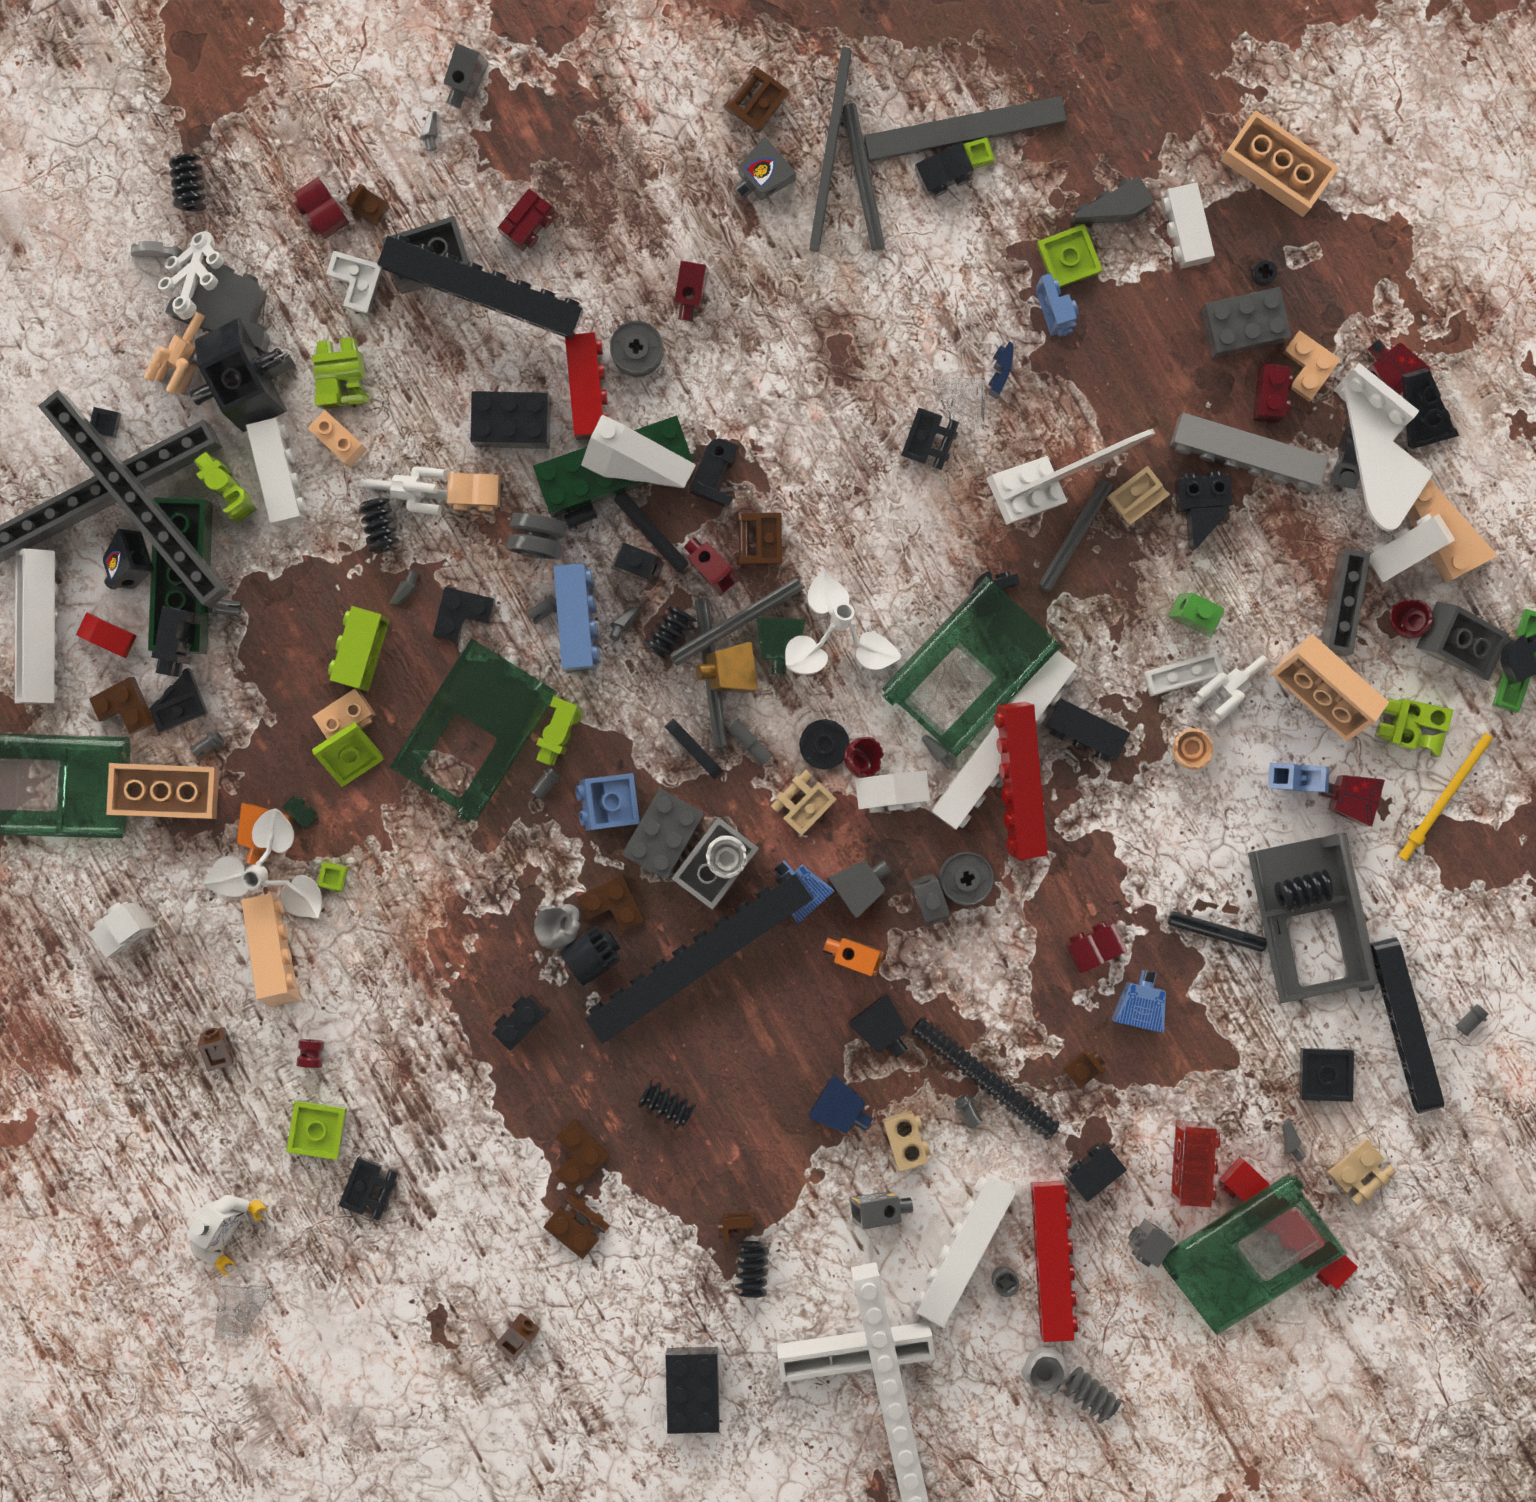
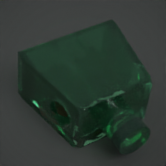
[757,617,805,675]

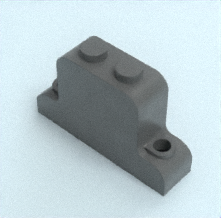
[165,265,270,353]

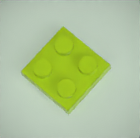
[1037,224,1103,288]
[312,721,384,787]
[286,1100,347,1160]

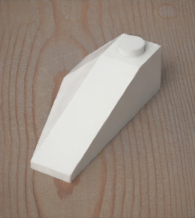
[581,415,696,488]

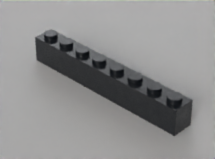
[377,234,584,340]

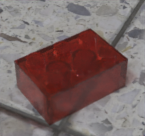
[1170,1120,1220,1207]

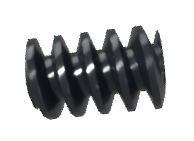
[169,154,206,212]
[359,498,399,554]
[644,606,697,662]
[1274,869,1333,912]
[638,1078,696,1130]
[735,1241,769,1298]

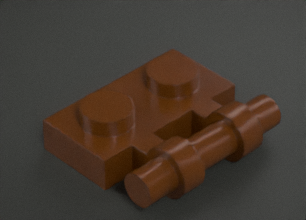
[543,1193,610,1260]

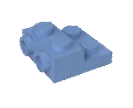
[1035,273,1079,337]
[575,773,640,831]

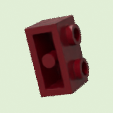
[1253,364,1293,423]

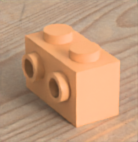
[312,688,376,739]

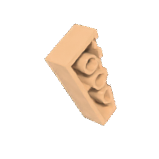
[1407,479,1498,583]
[241,893,301,1007]

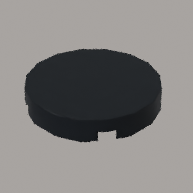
[799,719,850,770]

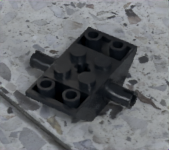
[190,318,287,433]

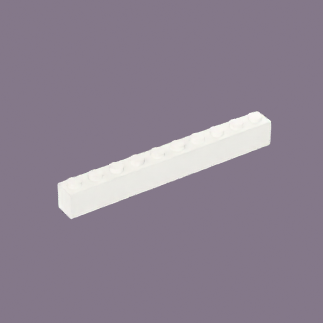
[851,1262,929,1502]

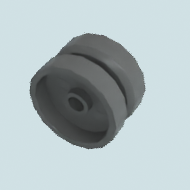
[505,513,567,560]

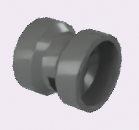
[991,1266,1020,1297]

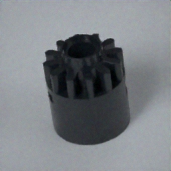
[559,925,621,987]

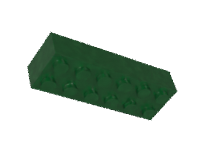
[533,415,694,518]
[148,497,213,654]

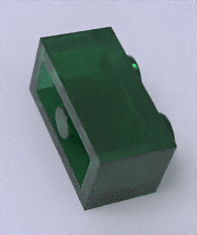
[282,796,319,829]

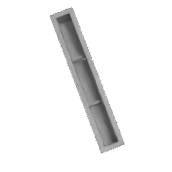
[1170,413,1329,492]

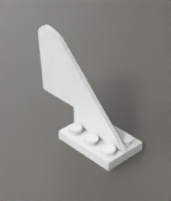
[1334,363,1433,531]
[986,429,1155,525]

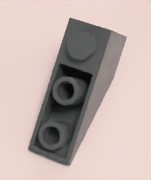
[1071,176,1155,224]

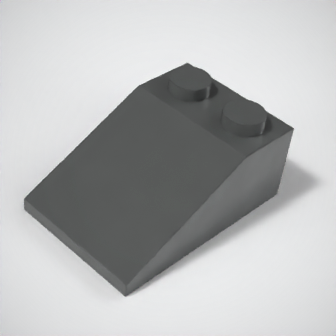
[1416,602,1509,681]

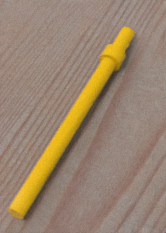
[1398,733,1493,862]

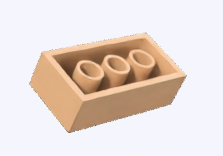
[1220,110,1339,217]
[1271,634,1389,742]
[106,763,219,819]

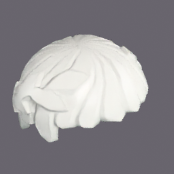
[706,836,747,879]

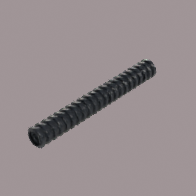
[911,1016,1060,1140]

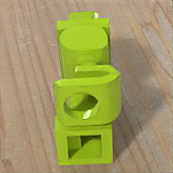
[312,337,370,410]
[194,452,257,524]
[536,696,583,766]
[1375,698,1454,758]

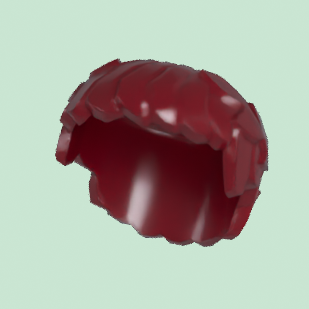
[1389,599,1433,639]
[844,737,884,778]

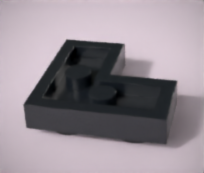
[433,587,495,643]

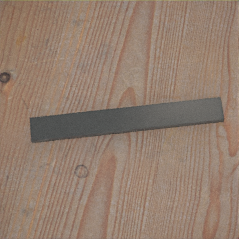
[809,47,852,252]
[864,96,1066,162]

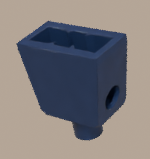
[808,1073,873,1133]

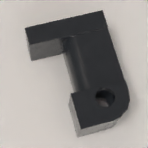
[689,438,739,510]

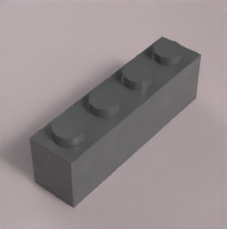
[1322,549,1371,656]

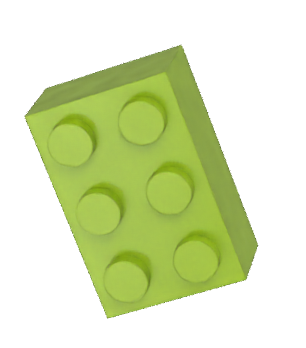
[328,606,390,692]

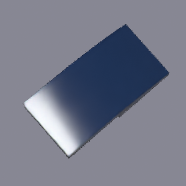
[988,341,1014,399]

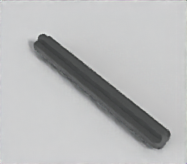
[1038,480,1112,592]

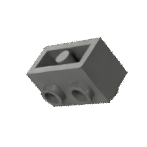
[1128,1218,1175,1268]

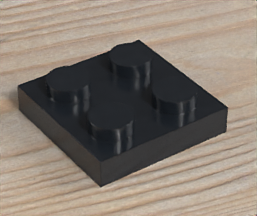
[1299,1048,1354,1102]

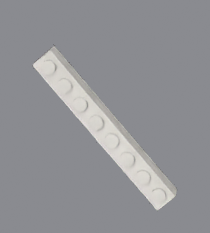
[930,648,1077,830]

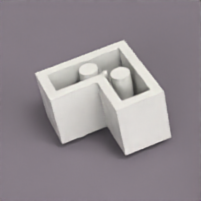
[855,770,930,813]
[89,901,155,958]

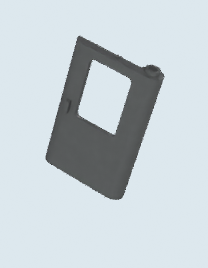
[1248,833,1379,1004]

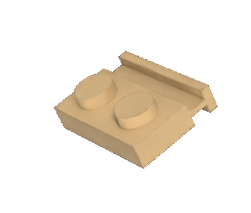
[1106,466,1170,526]

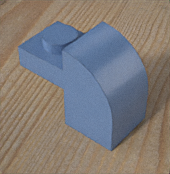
[1268,763,1330,793]

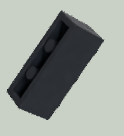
[1045,699,1130,763]

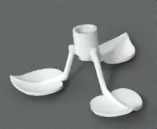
[785,570,901,675]
[203,809,322,919]

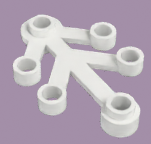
[158,231,224,320]

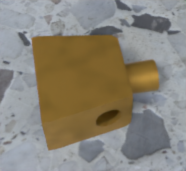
[696,642,758,693]

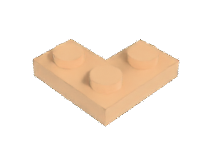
[1283,330,1341,402]

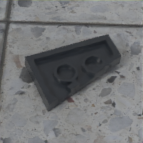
[1401,368,1459,449]

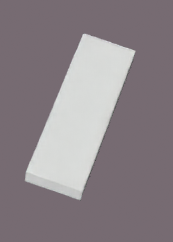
[1143,651,1224,697]

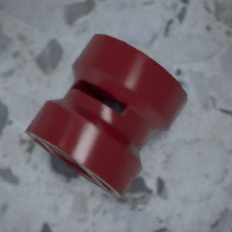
[296,1039,325,1068]

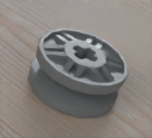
[610,320,664,377]
[938,852,994,906]

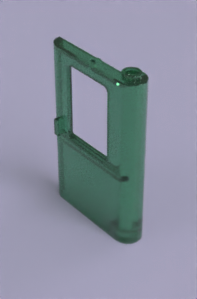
[390,638,558,823]

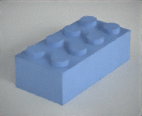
[553,563,601,672]

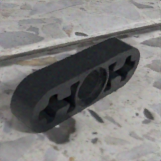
[664,718,724,780]

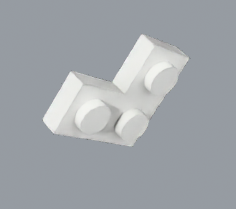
[326,250,383,315]

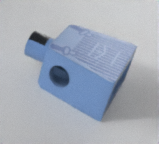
[773,860,834,923]
[1112,970,1166,1033]

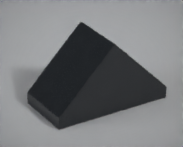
[1186,506,1231,551]

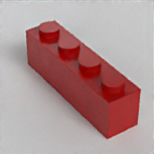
[565,332,609,440]

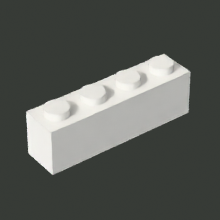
[246,418,307,527]

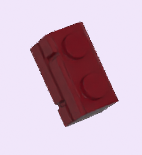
[497,189,554,252]

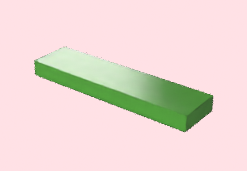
[1492,609,1536,713]

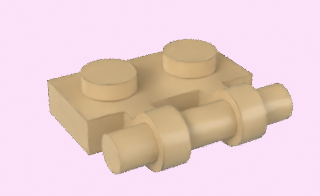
[771,770,837,836]
[1328,1138,1397,1206]

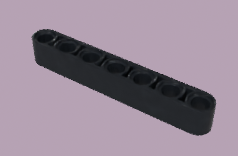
[1370,937,1444,1114]

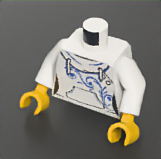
[186,1195,267,1275]

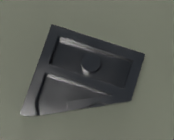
[149,668,208,733]

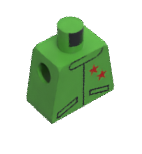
[1168,593,1225,638]

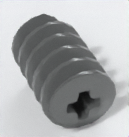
[1065,1366,1122,1424]

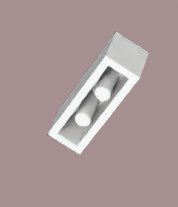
[1161,182,1215,269]
[1369,514,1455,582]

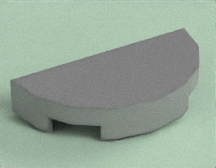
[130,241,182,258]

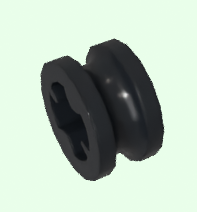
[1252,260,1277,286]

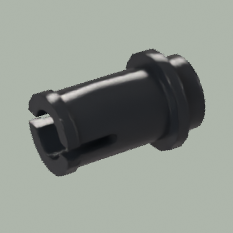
[564,503,598,530]

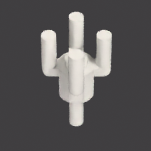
[365,466,447,515]
[1191,655,1269,726]

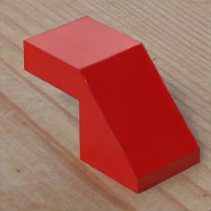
[76,612,137,658]

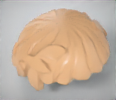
[1173,728,1214,770]

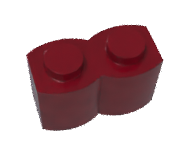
[293,177,350,239]
[1066,921,1127,973]

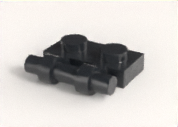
[901,407,959,470]
[338,1156,399,1221]

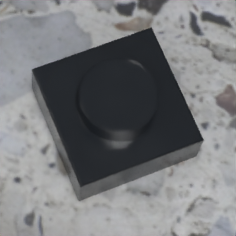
[90,407,121,438]

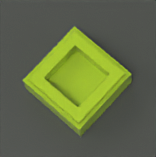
[963,137,995,169]
[317,862,349,892]

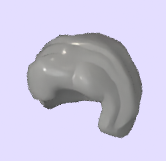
[534,904,580,949]
[1021,1346,1069,1395]

